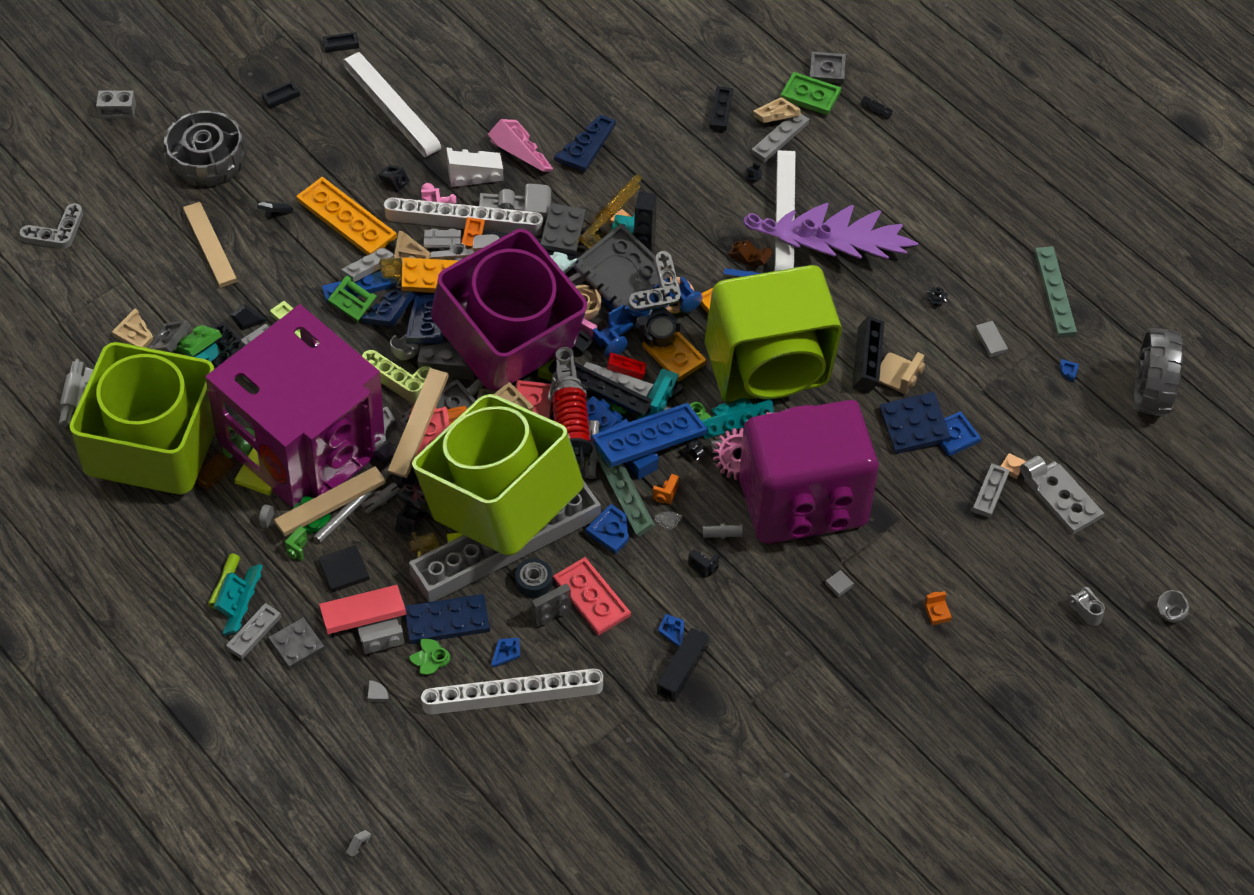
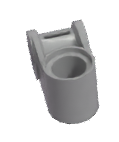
[1068,587,1105,626]

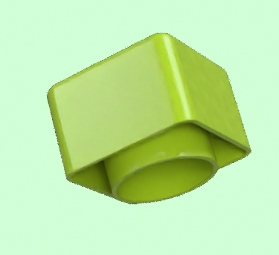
[705,265,842,403]
[70,342,215,495]
[412,394,584,556]

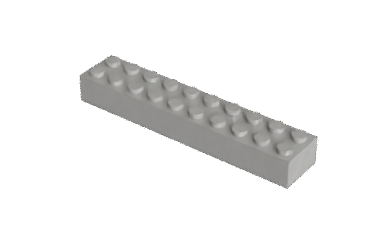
[409,482,601,602]

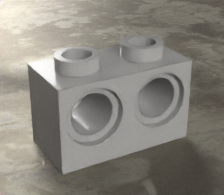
[96,90,136,118]

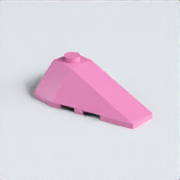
[488,119,553,172]

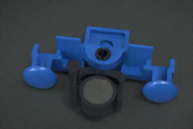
[593,277,703,358]

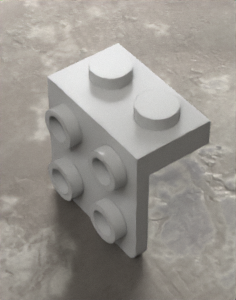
[357,617,404,654]

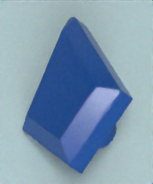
[658,614,684,647]
[491,638,520,668]

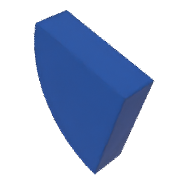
[1059,359,1079,382]

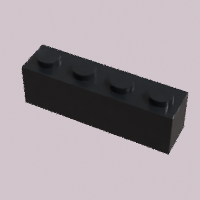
[634,191,657,252]
[852,316,884,393]

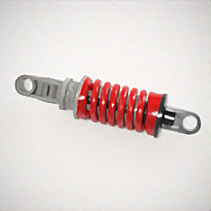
[551,347,593,479]

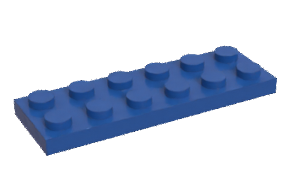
[590,403,708,468]

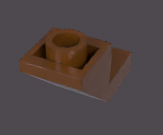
[728,239,773,267]

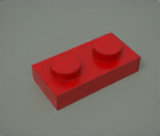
[607,352,646,380]

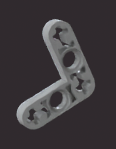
[20,203,83,249]
[627,251,681,311]

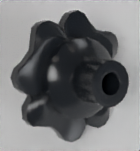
[926,287,948,306]

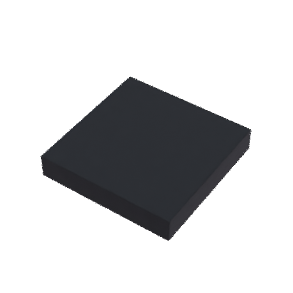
[319,545,370,592]

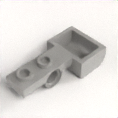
[479,184,552,223]
[430,234,500,261]

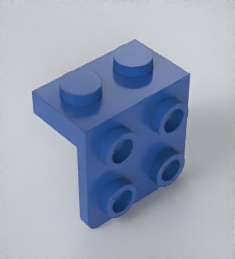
[586,396,623,433]

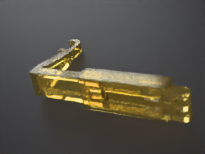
[578,174,642,249]

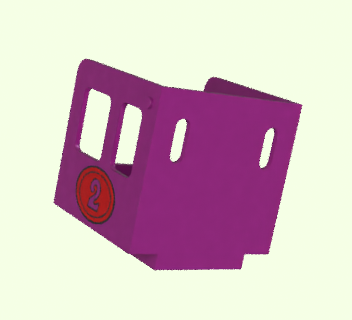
[205,304,385,509]

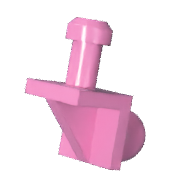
[421,183,457,204]

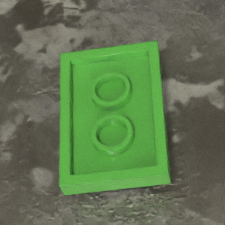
[780,72,841,115]

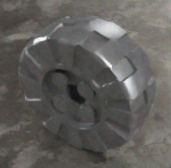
[164,111,246,187]
[1134,328,1183,416]

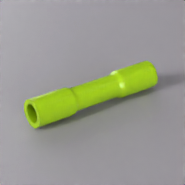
[208,553,240,609]

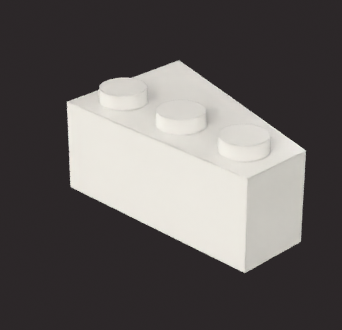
[447,148,504,187]

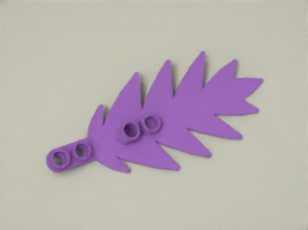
[743,203,918,259]

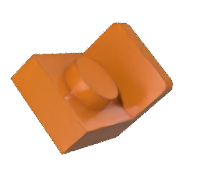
[652,474,679,505]
[924,591,952,625]

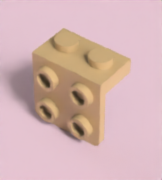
[879,352,925,395]

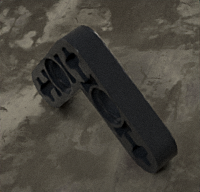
[211,323,246,369]

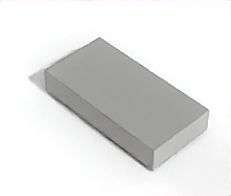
[975,321,1008,357]

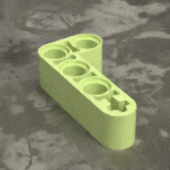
[362,350,432,403]

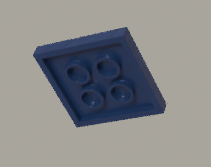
[880,392,951,454]

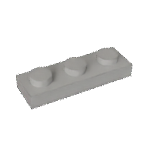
[341,248,394,282]
[972,463,1010,518]
[226,603,282,660]

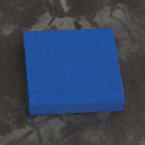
[940,411,981,456]

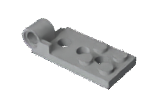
[1020,456,1104,535]

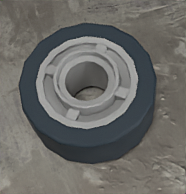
[515,558,553,598]

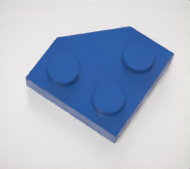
[586,504,628,554]

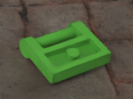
[328,276,377,322]

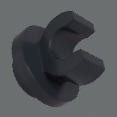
[744,162,762,181]
[685,440,705,461]

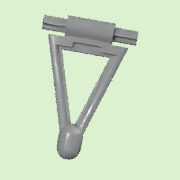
[59,359,93,427]

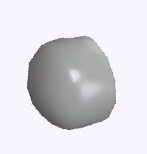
[390,335,420,360]
[1157,590,1189,623]

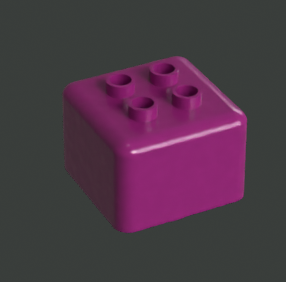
[431,229,587,391]
[739,400,879,544]

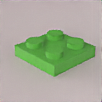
[175,325,222,357]

